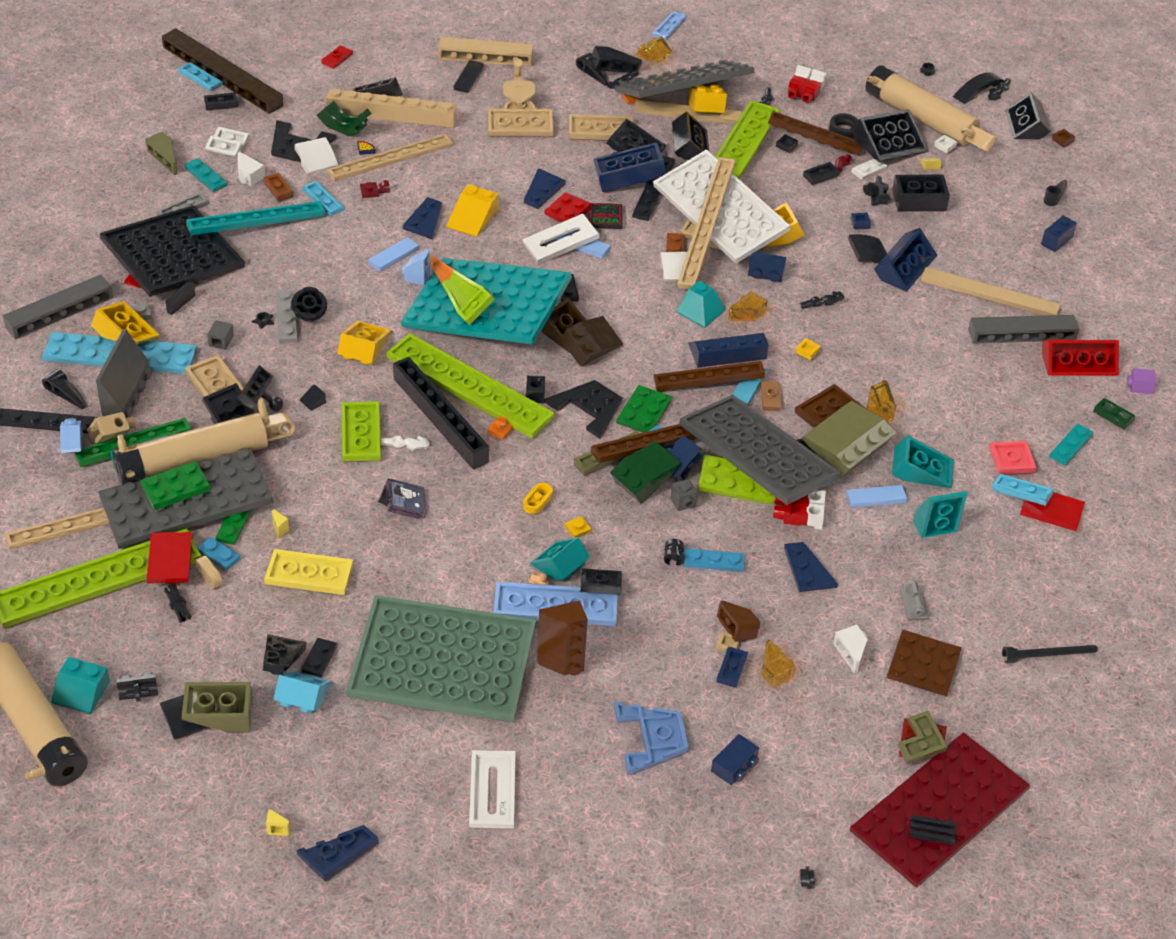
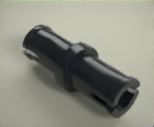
[164,584,191,623]

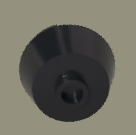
[291,287,327,322]

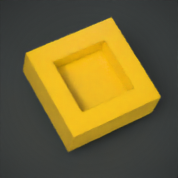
[795,338,821,360]
[564,516,592,538]

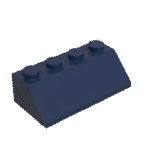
[593,143,666,192]
[874,228,937,292]
[688,333,769,368]

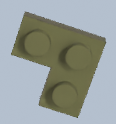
[898,711,947,764]

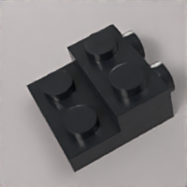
[202,383,255,424]

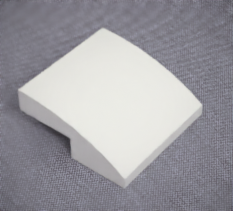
[205,127,250,157]
[295,137,338,175]
[660,252,699,282]

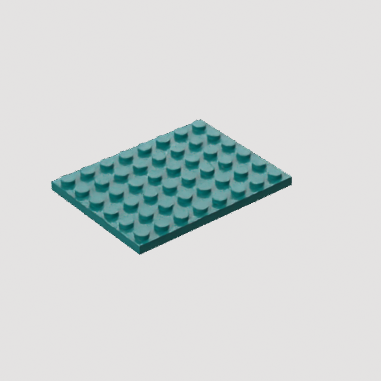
[400,258,572,344]

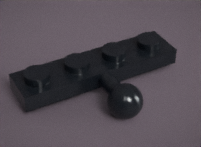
[237,365,284,411]

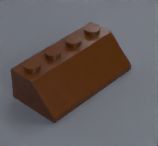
[537,600,588,675]

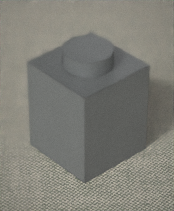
[207,320,234,350]

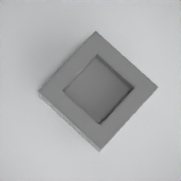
[130,303,151,320]

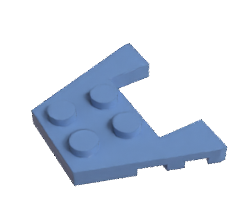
[614,701,688,775]

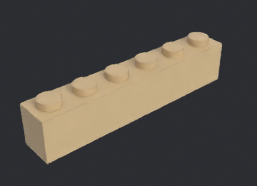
[438,37,533,66]

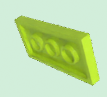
[342,401,381,462]
[698,454,775,505]

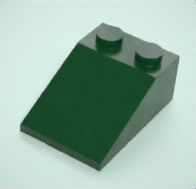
[610,441,682,504]

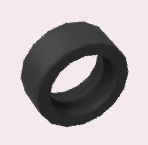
[828,113,858,139]

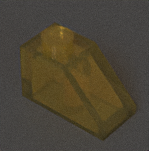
[866,380,896,423]

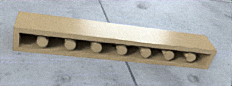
[326,89,456,128]

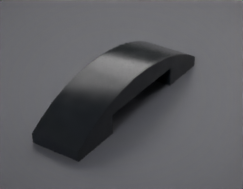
[953,72,1004,104]

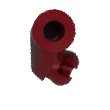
[835,154,852,172]

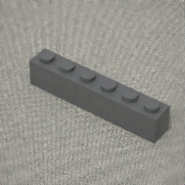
[3,274,113,340]
[968,314,1079,344]

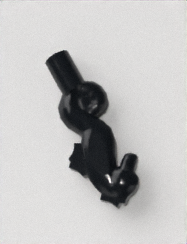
[607,70,639,88]
[987,78,1011,100]
[758,88,774,106]
[800,291,845,309]

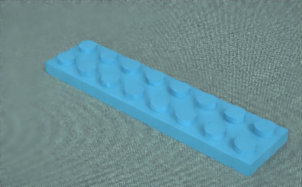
[42,332,197,374]

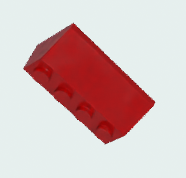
[1042,340,1119,376]

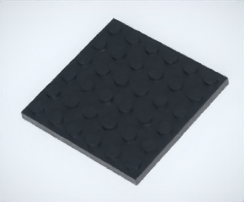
[100,205,245,297]

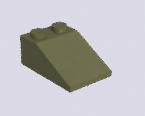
[182,682,253,732]

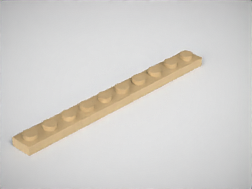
[677,157,735,290]

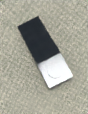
[590,46,642,73]
[352,77,403,97]

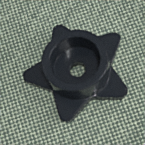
[251,312,275,329]

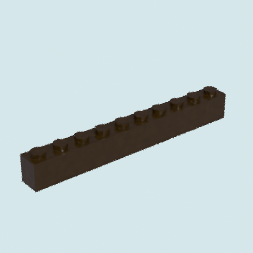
[162,28,283,114]

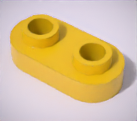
[523,483,553,514]

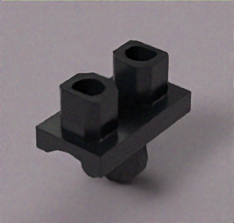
[863,175,890,206]
[116,672,158,702]

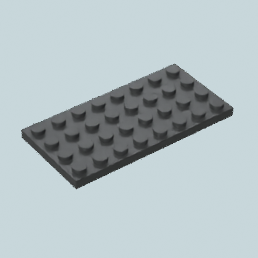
[615,59,755,98]
[679,395,841,505]
[98,448,273,549]

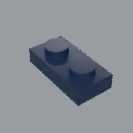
[716,646,748,688]

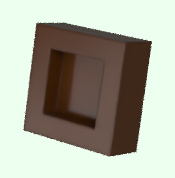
[1052,129,1075,147]

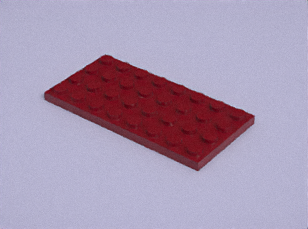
[849,732,1030,888]

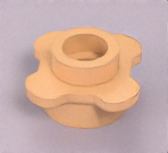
[528,573,549,585]

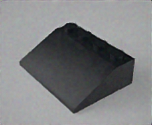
[850,109,929,162]

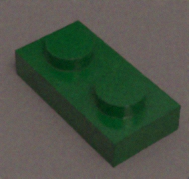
[1093,398,1136,430]

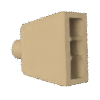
[87,412,136,444]

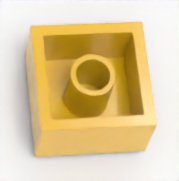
[688,83,727,113]

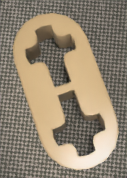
[195,556,223,589]

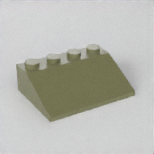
[802,401,897,479]

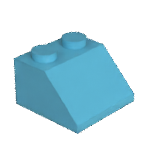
[273,671,332,713]

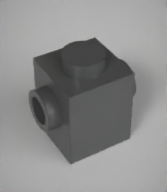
[670,479,698,511]

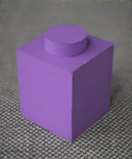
[1127,368,1156,394]

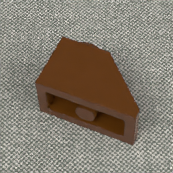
[717,600,760,642]

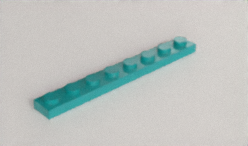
[186,201,325,235]

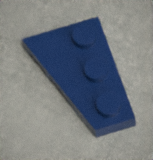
[524,168,566,209]
[402,197,442,240]
[784,542,838,592]
[296,825,379,881]

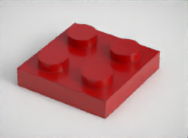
[544,192,592,223]

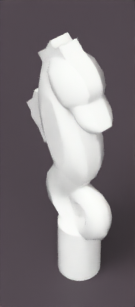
[381,436,430,452]

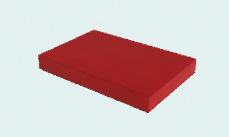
[1020,492,1085,531]
[146,532,192,584]

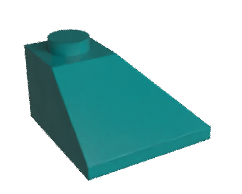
[677,281,726,328]

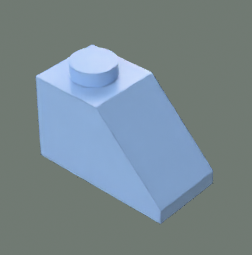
[402,249,430,285]
[60,418,84,453]

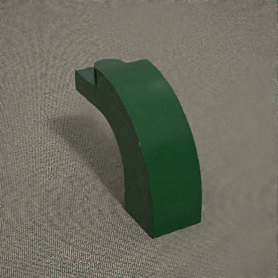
[316,101,372,136]

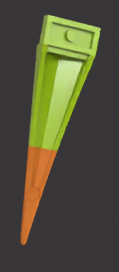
[422,250,495,325]

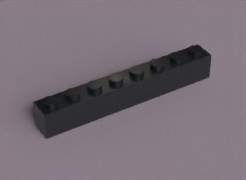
[393,357,489,469]

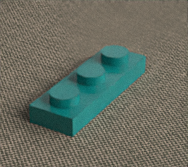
[184,158,227,193]
[1049,423,1093,466]

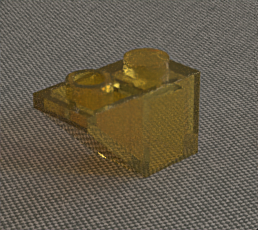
[634,36,672,63]
[728,291,768,322]
[761,639,796,689]

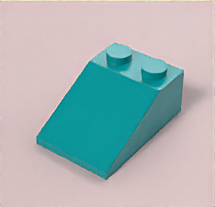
[892,435,954,488]
[913,491,968,538]

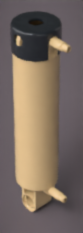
[865,65,997,152]
[112,398,295,485]
[0,641,88,786]

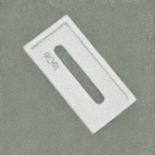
[522,214,599,263]
[469,750,515,828]

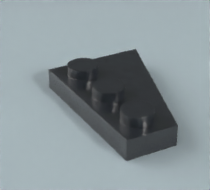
[263,634,306,675]

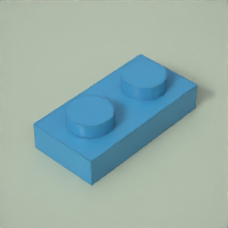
[197,536,240,571]

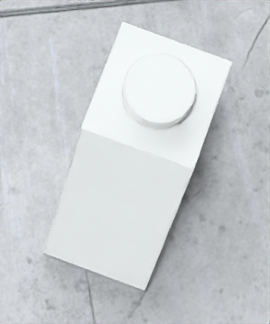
[238,152,265,186]
[833,625,867,673]

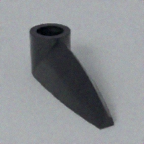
[576,53,608,86]
[1043,180,1067,206]
[42,369,85,409]

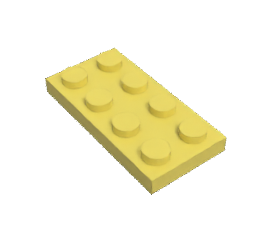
[264,549,354,595]

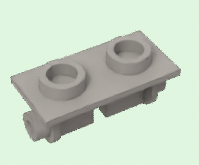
[900,580,928,620]

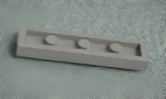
[276,290,297,343]

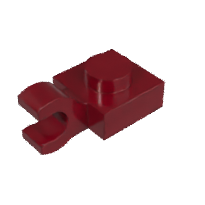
[360,180,390,198]

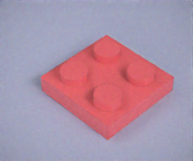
[989,441,1036,475]

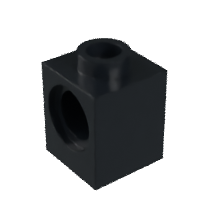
[526,375,545,404]

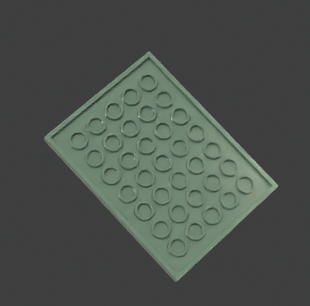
[346,595,536,723]

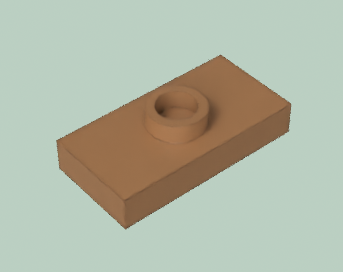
[760,381,781,411]

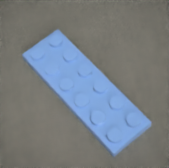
[493,582,618,626]

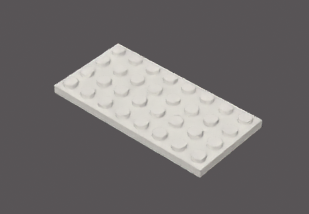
[653,150,790,263]

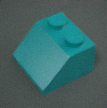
[530,537,590,581]
[51,656,110,714]

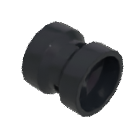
[664,538,684,565]

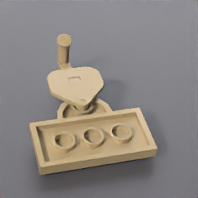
[488,59,553,136]

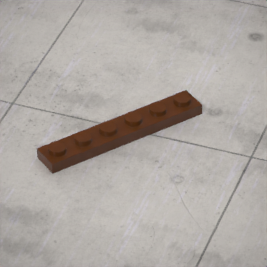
[768,111,862,155]
[653,361,765,391]
[591,424,698,463]

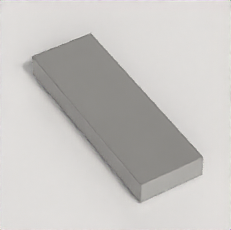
[156,192,209,215]

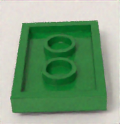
[616,385,672,433]
[140,461,211,511]

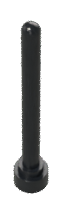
[1002,645,1098,663]

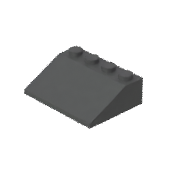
[96,329,152,418]

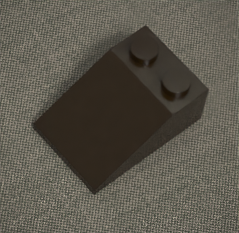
[541,298,586,354]
[561,316,623,367]

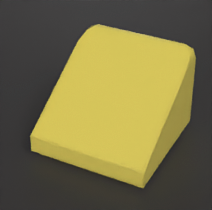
[920,158,942,170]
[272,509,289,539]
[266,809,290,836]

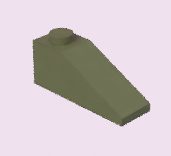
[145,132,177,175]

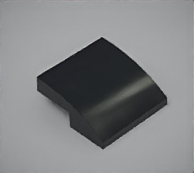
[848,234,887,264]
[160,695,210,740]

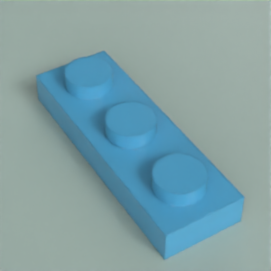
[684,548,744,572]

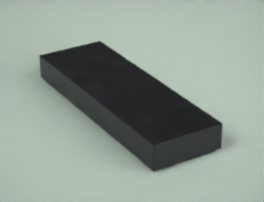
[453,60,484,93]

